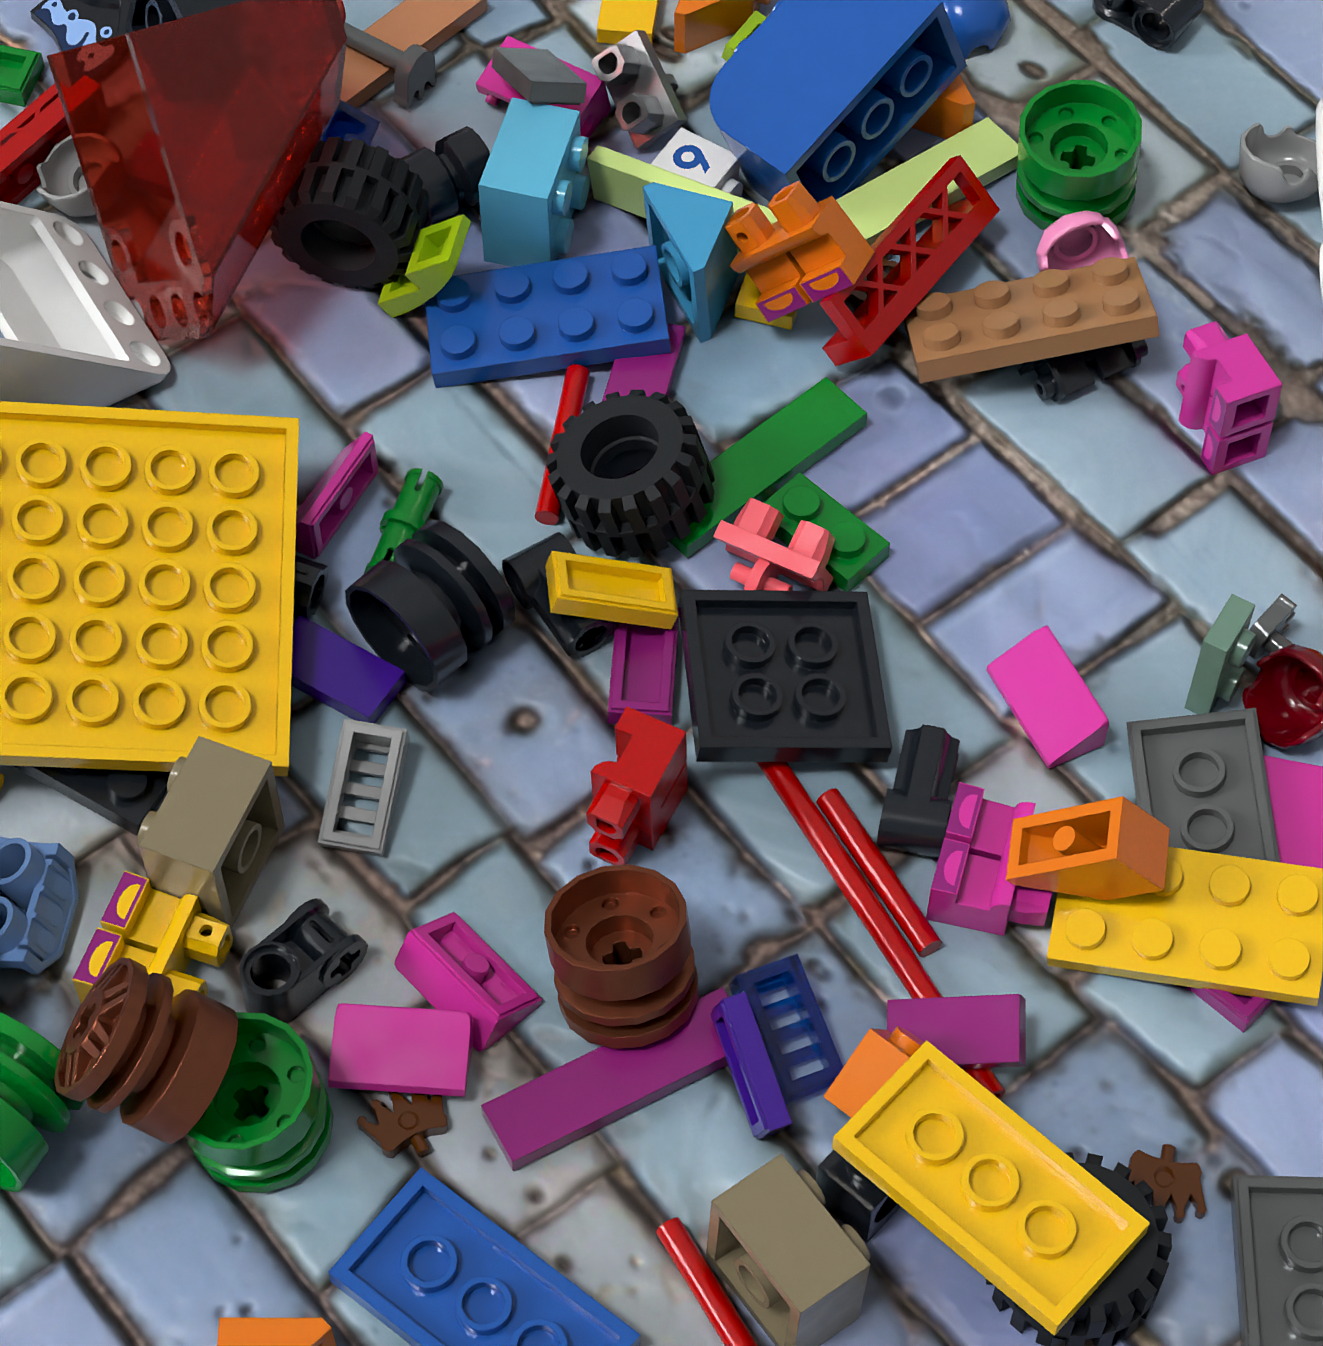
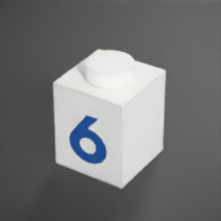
[651,127,743,197]

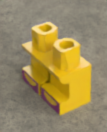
[72,871,233,1004]

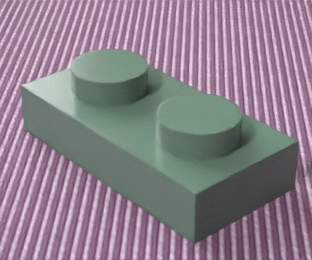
[1184,594,1257,714]

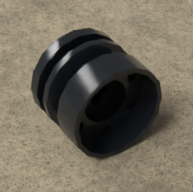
[345,519,515,691]

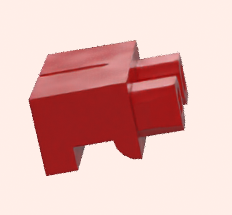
[586,706,688,865]

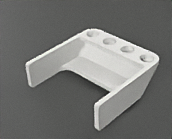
[0,201,171,407]

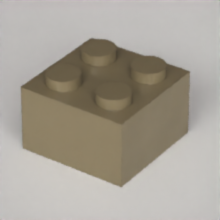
[137,736,285,929]
[706,1154,871,1346]

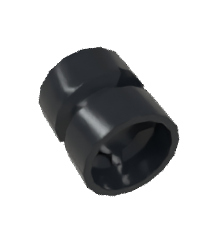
[401,126,490,228]

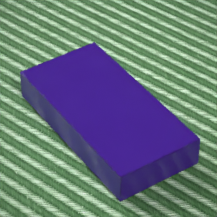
[291,615,406,724]
[710,992,792,1140]

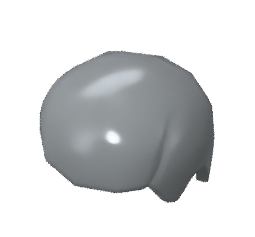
[1239,123,1318,203]
[36,133,125,217]

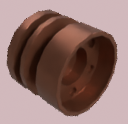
[544,864,698,1049]
[54,957,238,1144]

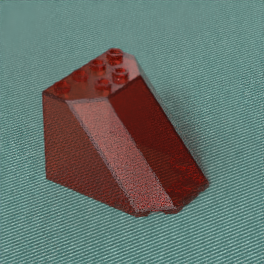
[47,0,347,341]

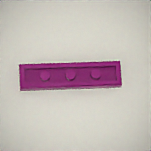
[481,987,729,1171]

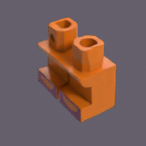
[725,181,874,322]

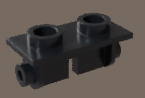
[1018,339,1148,402]

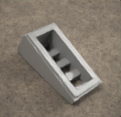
[318,718,410,857]

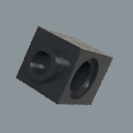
[816,1150,901,1243]

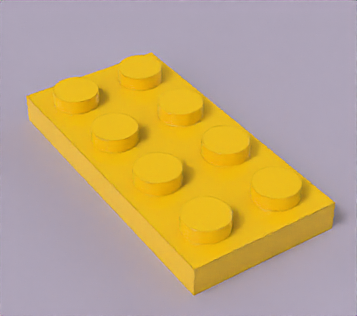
[1047,847,1323,1006]
[832,1040,1150,1336]

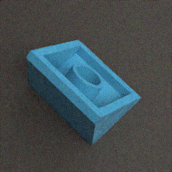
[643,182,739,343]

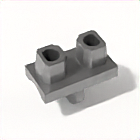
[591,30,688,150]

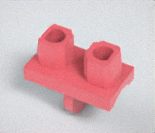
[713,498,835,591]

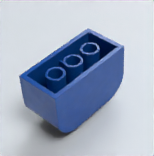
[709,0,967,203]

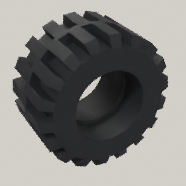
[268,137,430,289]
[546,390,715,558]
[985,1152,1172,1346]

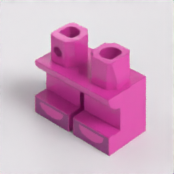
[1175,321,1283,475]
[926,782,1053,936]

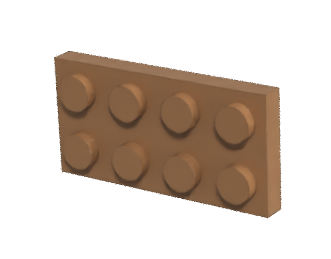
[904,257,1160,383]

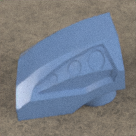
[0,836,79,974]

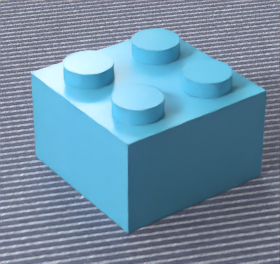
[478,97,590,267]

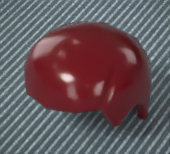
[1242,644,1323,749]

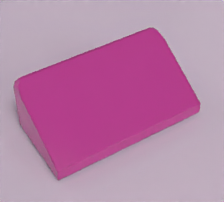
[295,432,378,560]
[986,625,1109,769]
[394,912,542,1052]
[328,1003,473,1097]

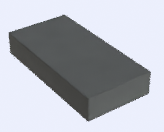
[491,47,587,105]

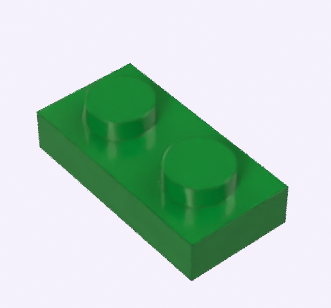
[764,472,890,591]

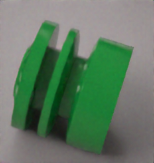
[1016,80,1142,230]
[0,1012,86,1192]
[185,1012,334,1193]

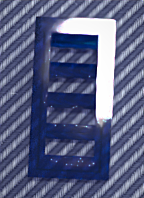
[729,954,843,1104]

